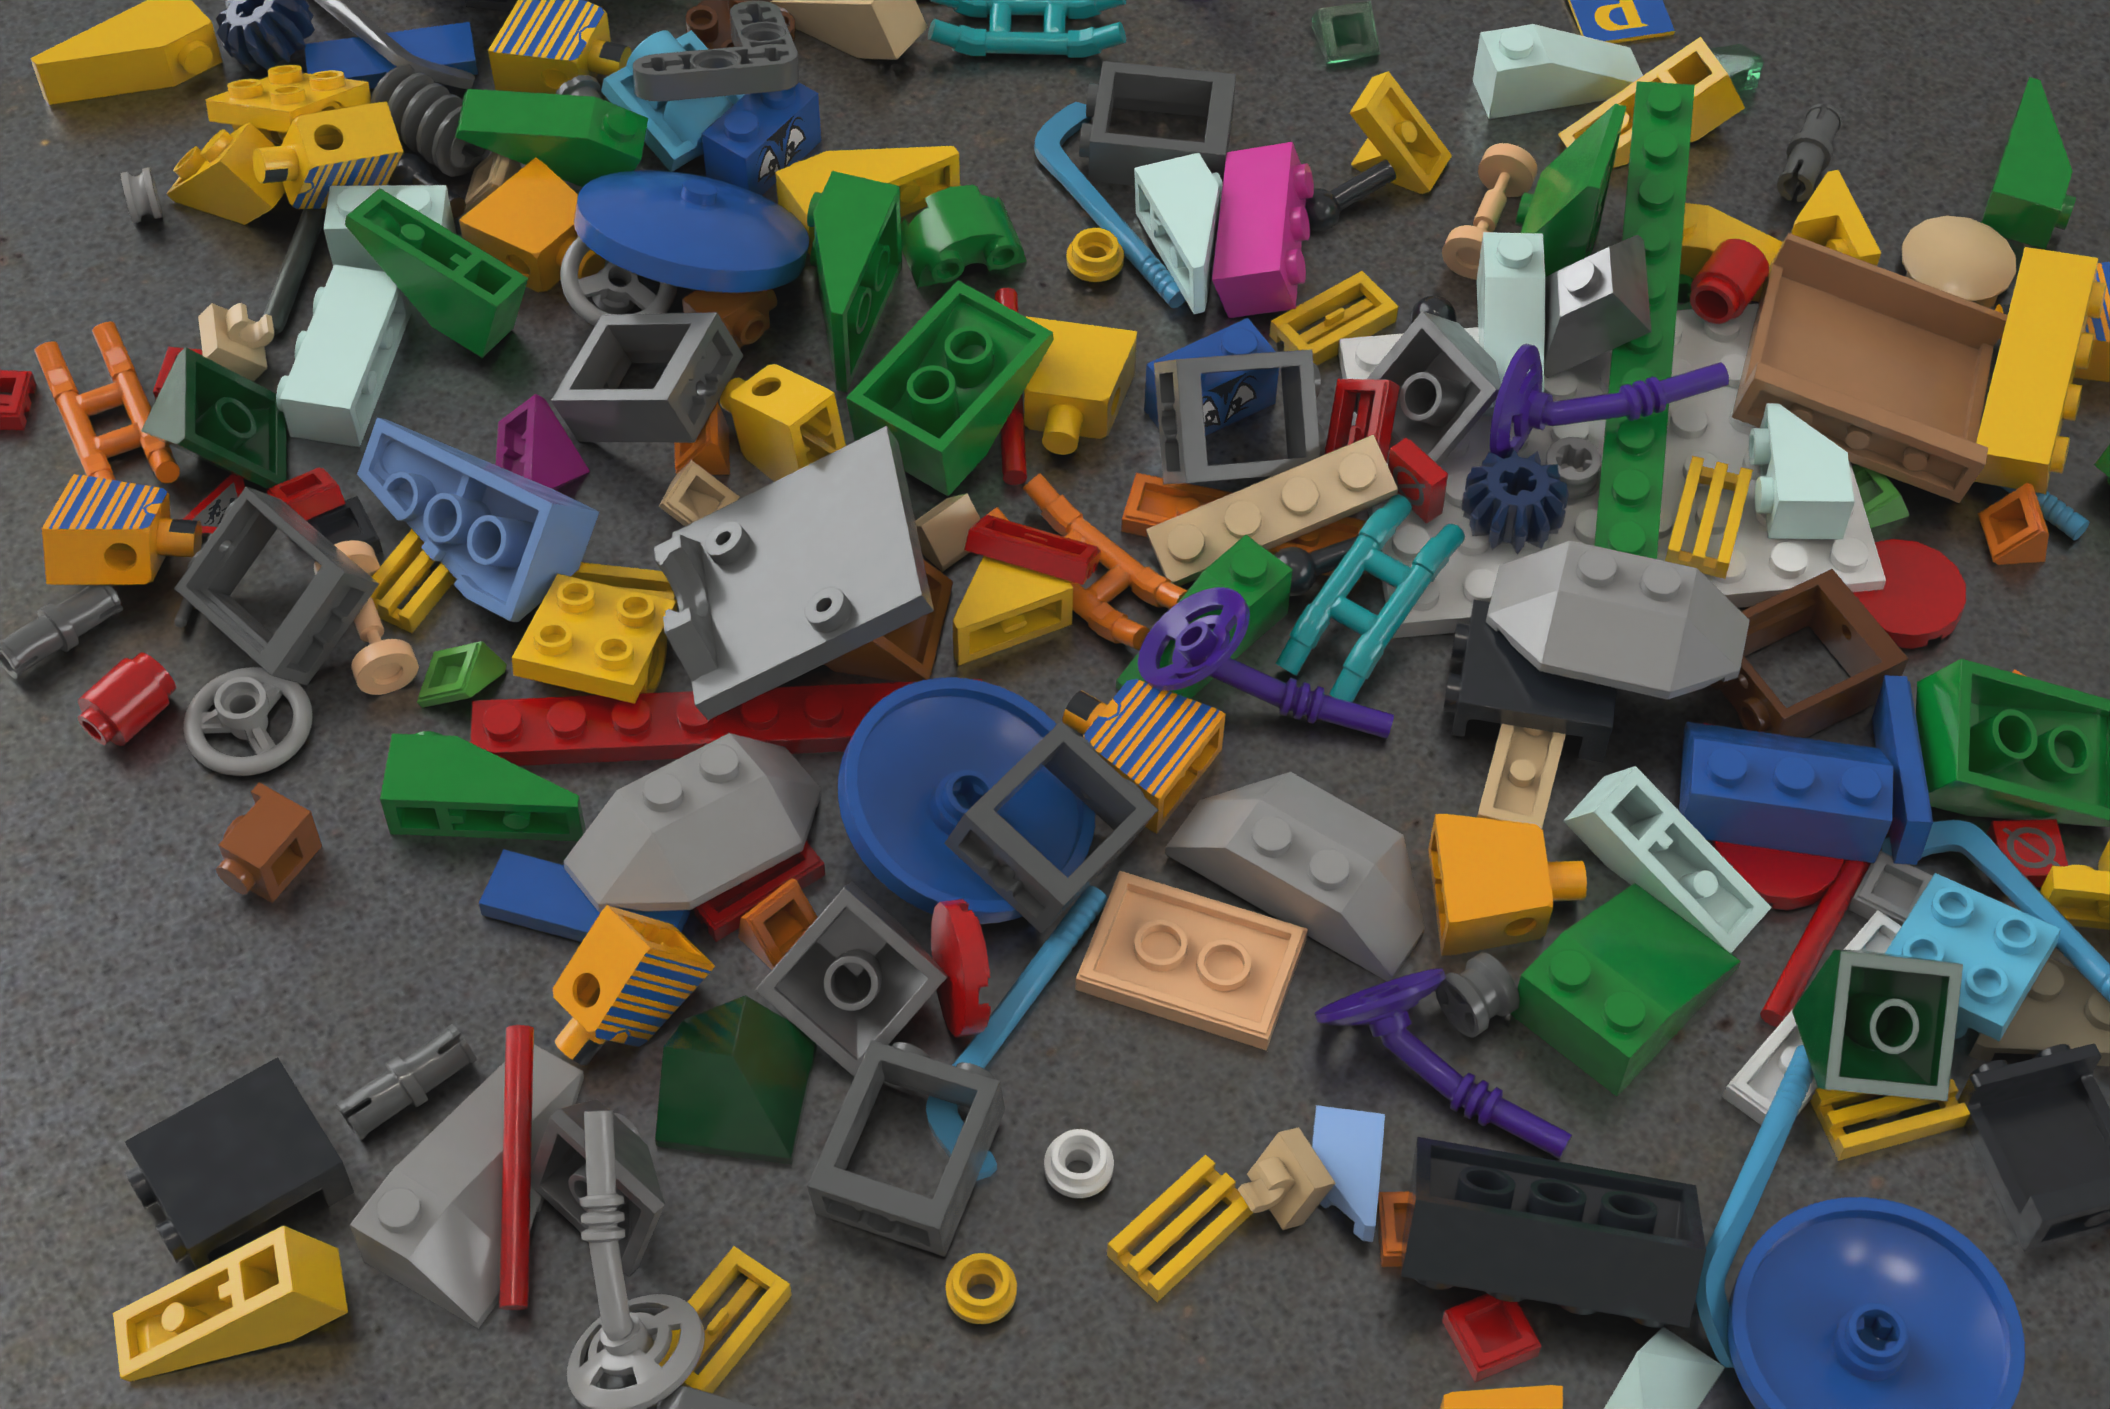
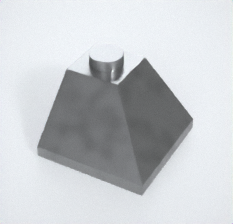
[1544,235,1651,378]
[1354,311,1501,466]
[755,881,948,1077]
[531,1099,665,1276]

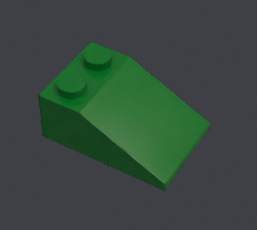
[1510,104,1627,277]
[807,171,902,393]
[846,280,1054,496]
[1916,658,2110,827]
[1510,883,1741,1097]

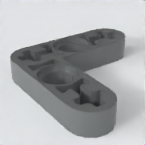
[633,1,799,101]

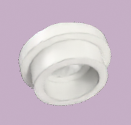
[1044,1129,1114,1198]

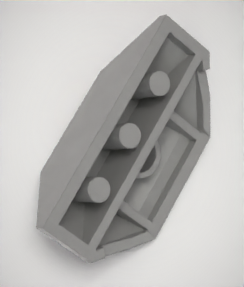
[1486,541,1750,699]
[564,733,821,912]
[1165,772,1425,981]

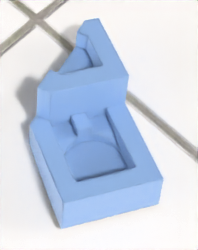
[1312,1105,1385,1242]

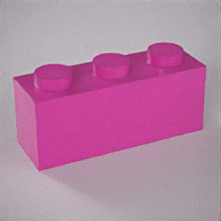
[1212,142,1314,318]

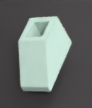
[1749,403,1855,539]

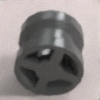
[1435,952,1520,1038]

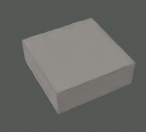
[1848,851,1933,926]

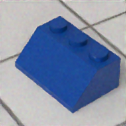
[1679,722,1893,863]

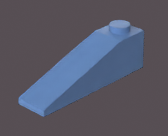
[357,417,599,622]

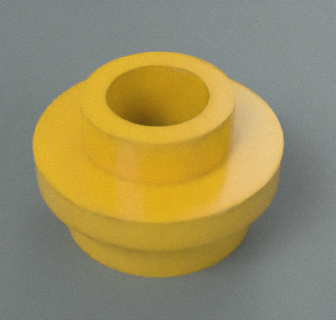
[1066,228,1124,282]
[946,1253,1017,1324]

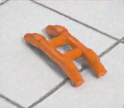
[34,321,180,483]
[988,473,1188,651]

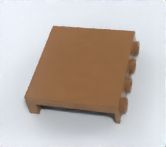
[1732,233,2008,503]

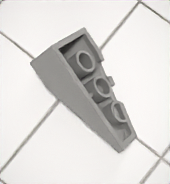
[350,1044,584,1329]

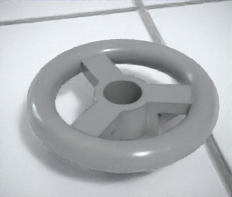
[560,236,677,326]
[183,667,312,776]

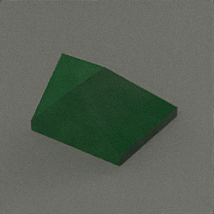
[141,347,287,490]
[1792,949,1963,1101]
[655,995,817,1165]

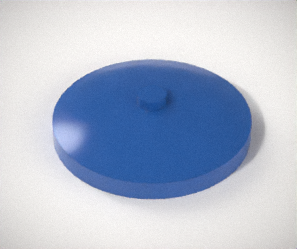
[574,170,809,293]
[838,677,1096,924]
[1727,1197,2025,1409]

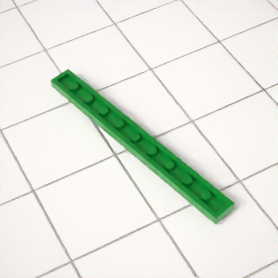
[1594,81,1695,559]

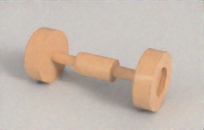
[1442,143,1538,280]
[314,540,419,695]

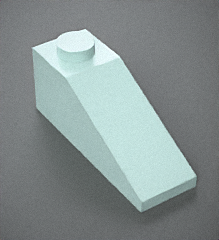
[1473,24,1643,119]
[1134,153,1223,314]
[1477,232,1545,416]
[1563,766,1772,953]

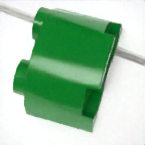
[901,185,1027,288]

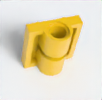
[205,65,371,145]
[512,574,677,703]

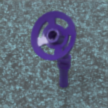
[1490,344,1729,459]
[1138,587,1394,739]
[1314,968,1572,1159]

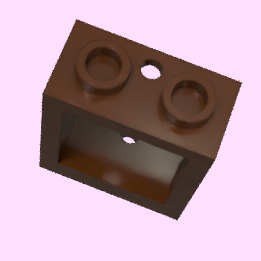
[1710,569,1909,738]

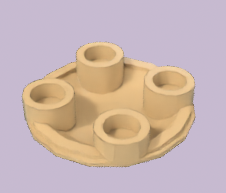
[1902,216,2016,308]

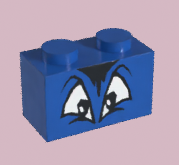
[701,83,821,195]
[1144,318,1279,436]

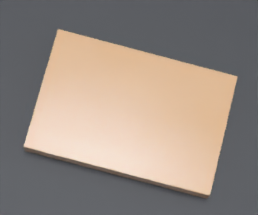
[1075,870,1308,1051]

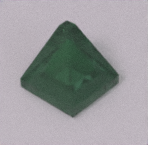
[1311,1,1381,64]
[1709,44,1764,91]

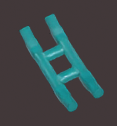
[927,0,1126,58]
[1275,495,1465,702]

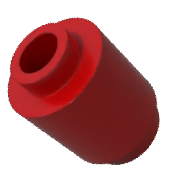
[1690,239,1769,324]
[78,652,176,746]

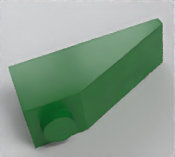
[1981,77,2076,249]
[455,89,648,187]
[344,188,528,358]
[1116,535,1293,699]
[380,731,586,842]

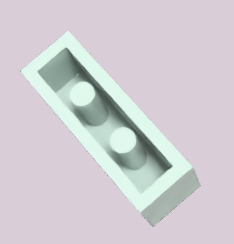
[276,264,411,447]

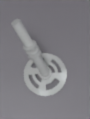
[567,1110,705,1409]

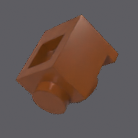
[682,289,778,348]
[216,782,322,903]

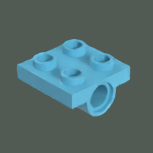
[601,30,745,172]
[1885,873,2061,1041]

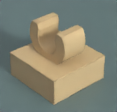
[198,303,274,382]
[1238,1127,1336,1230]

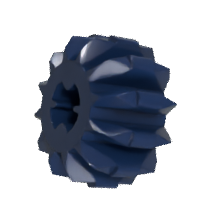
[216,0,315,72]
[1461,446,1569,555]

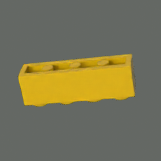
[1974,247,2107,494]

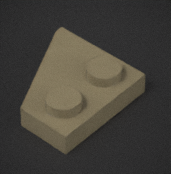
[1969,957,2110,1066]

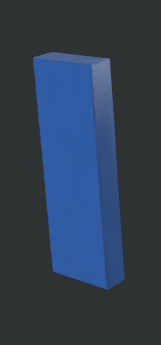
[305,22,478,89]
[1872,675,1933,865]
[479,849,691,942]

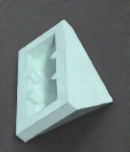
[1604,1327,1725,1409]

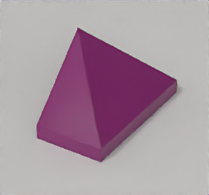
[495,394,590,490]

